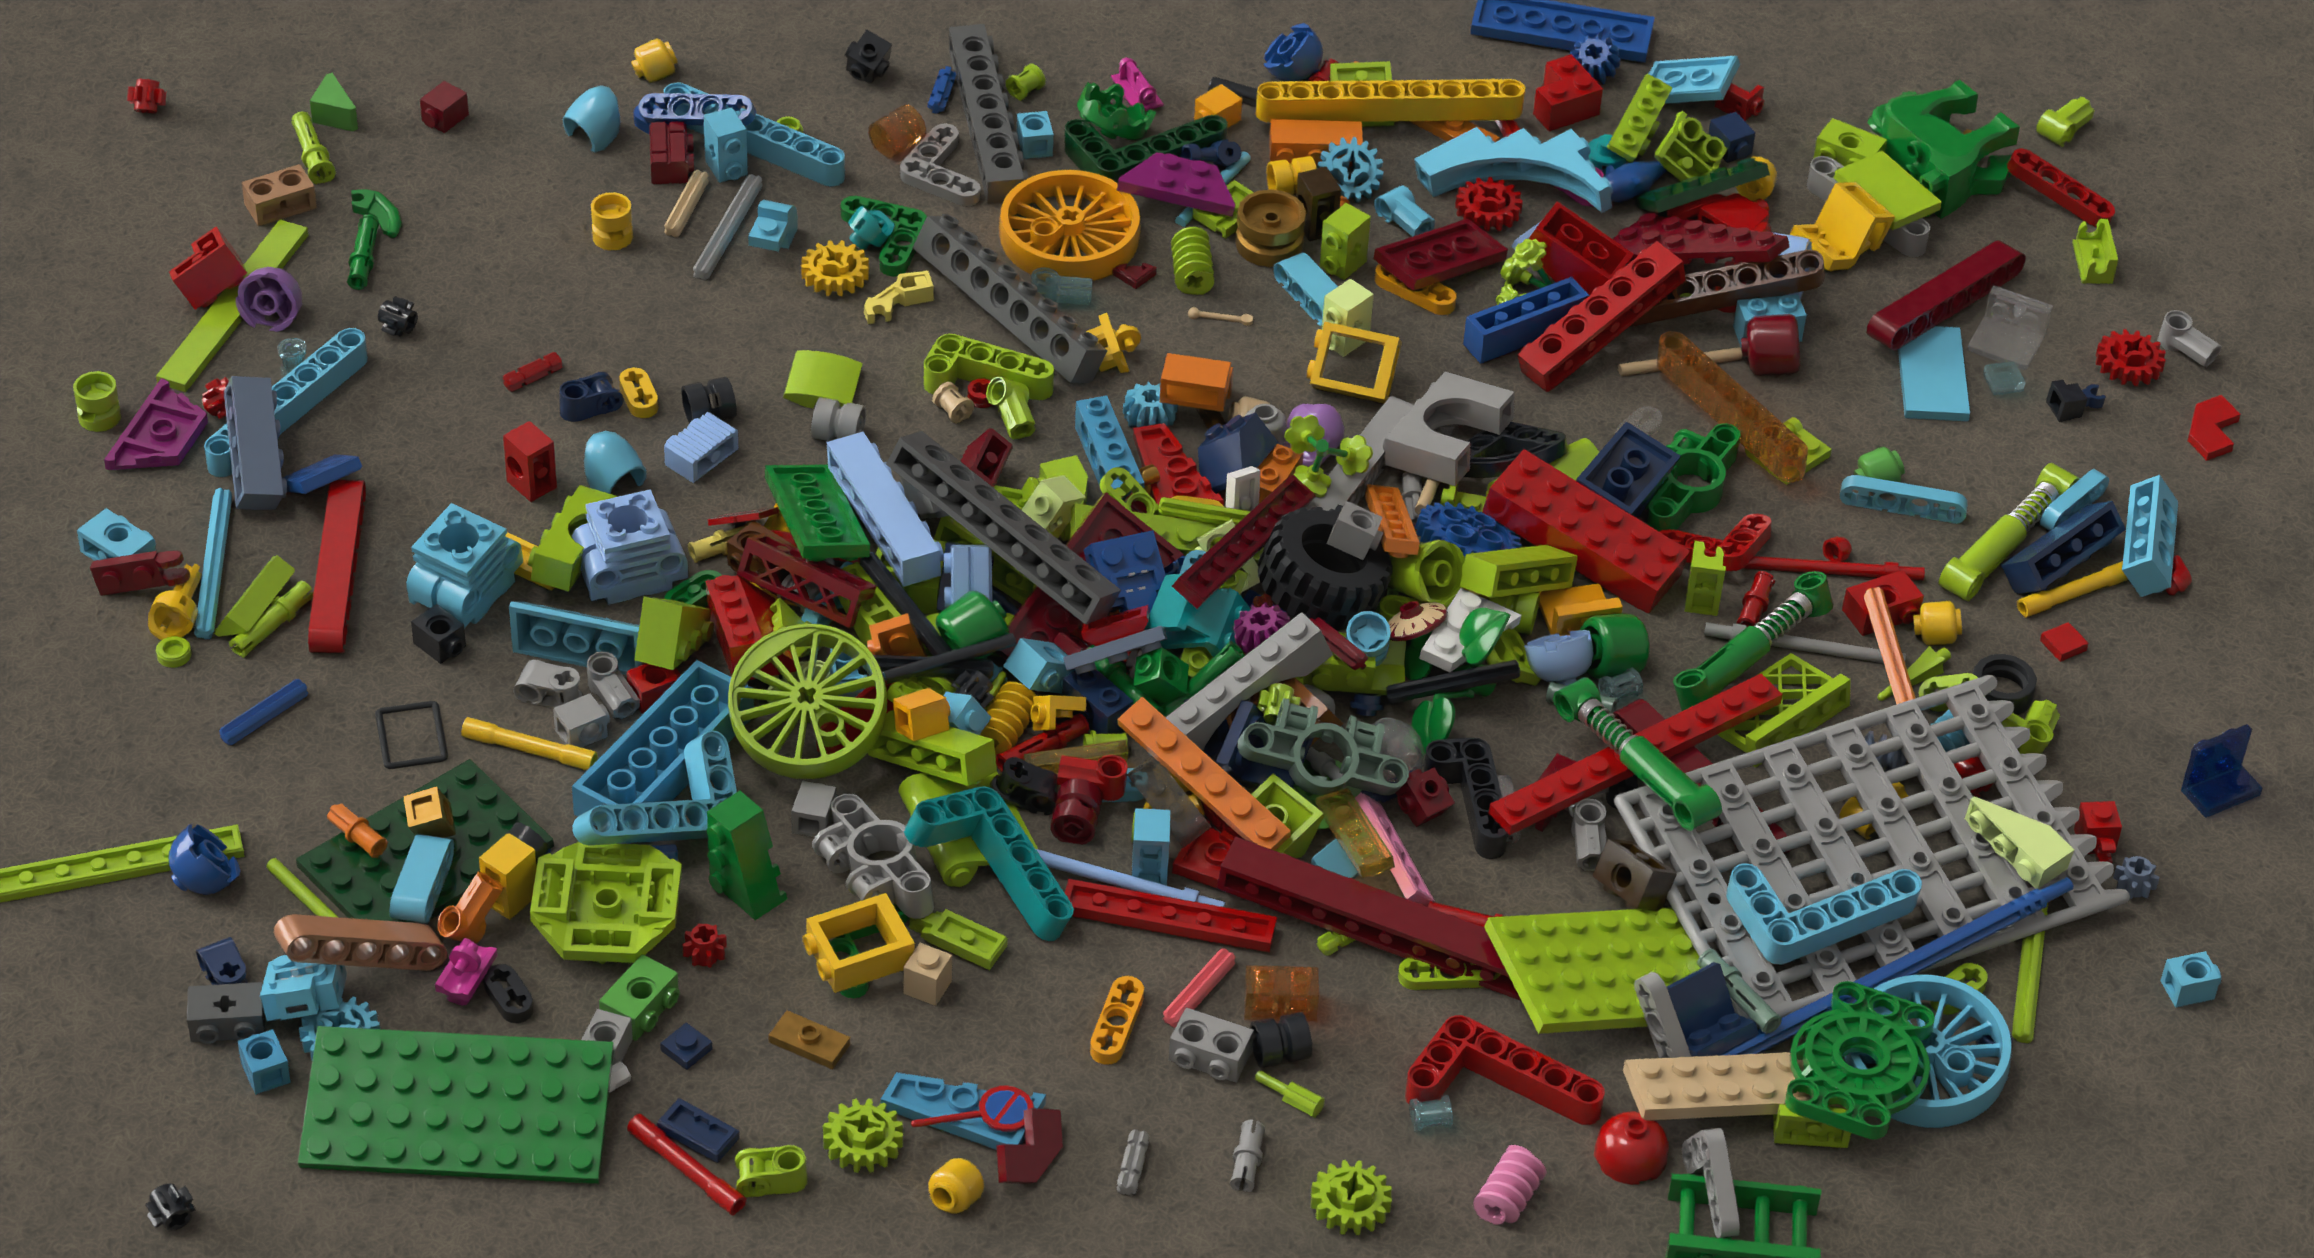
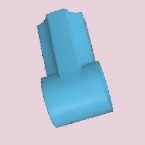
[1374,186,1435,237]

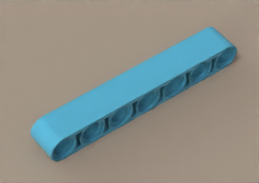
[664,83,845,186]
[204,328,368,477]

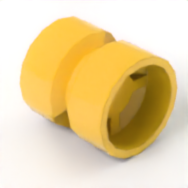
[1266,156,1317,195]
[591,192,633,251]

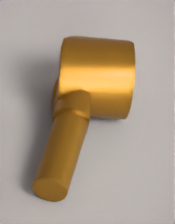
[1139,464,1160,497]

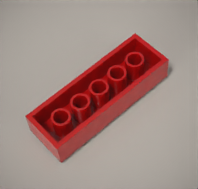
[1482,449,1690,614]

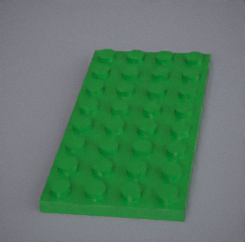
[298,1026,614,1184]

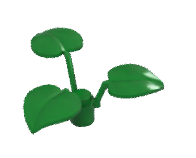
[1404,608,1511,753]

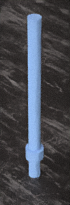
[1036,849,1226,907]

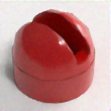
[1822,536,1852,562]

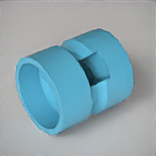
[1346,611,1391,666]

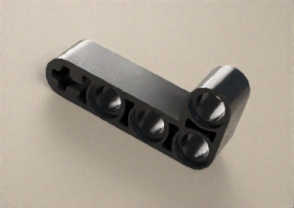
[1424,737,1508,859]

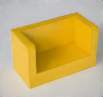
[479,834,536,920]

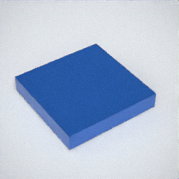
[283,454,362,494]

